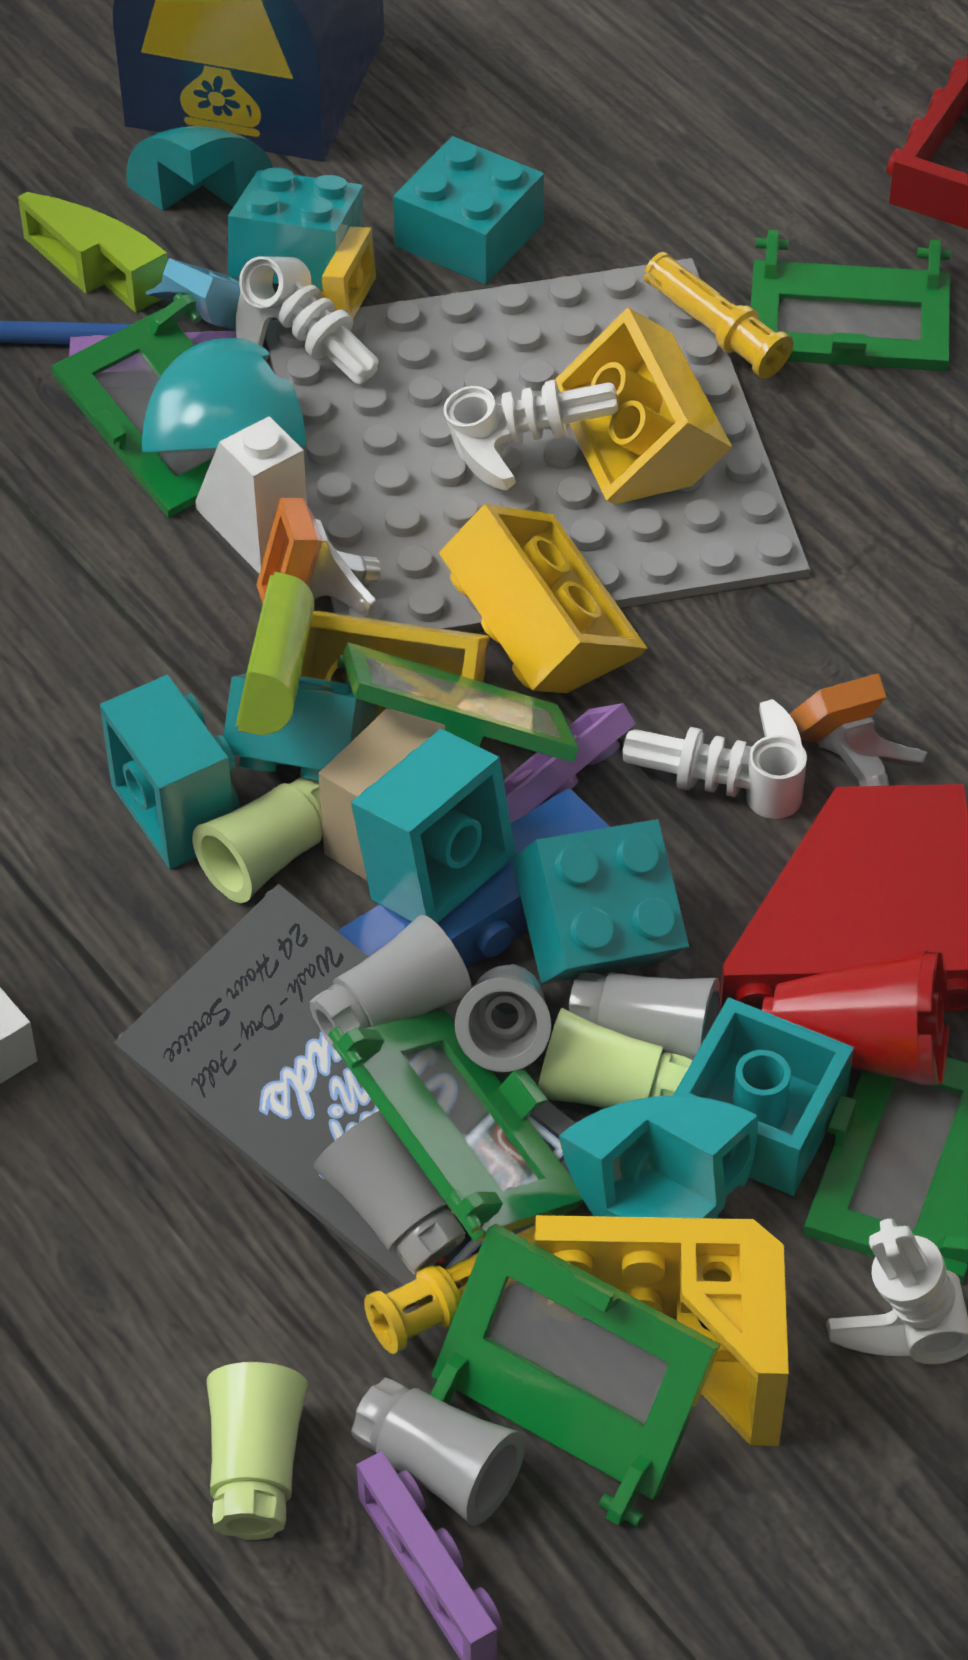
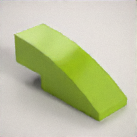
[18,192,168,313]

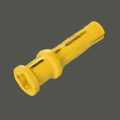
[643,252,794,379]
[364,1215,554,1354]

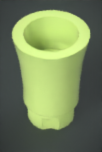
[192,777,323,903]
[538,1008,693,1108]
[206,1362,308,1540]

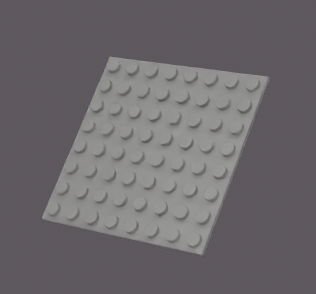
[265,258,810,633]

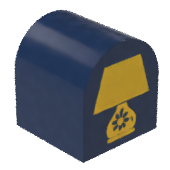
[113,0,385,162]

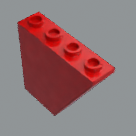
[720,784,968,1012]

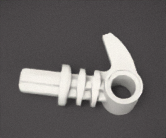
[236,256,379,385]
[444,380,619,491]
[623,699,807,819]
[826,1219,968,1364]

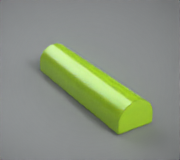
[235,572,314,735]

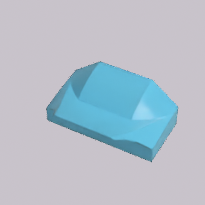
[146,258,241,330]

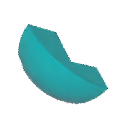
[127,126,274,211]
[142,338,306,453]
[559,1096,758,1219]

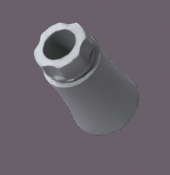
[309,915,472,1051]
[455,964,551,1072]
[569,972,720,1060]
[313,1111,466,1275]
[351,1377,525,1526]

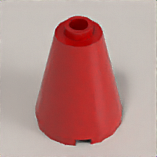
[762,950,949,1086]

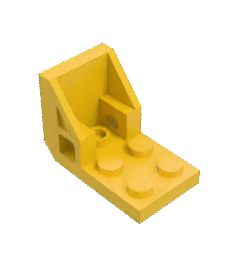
[534,1215,789,1446]

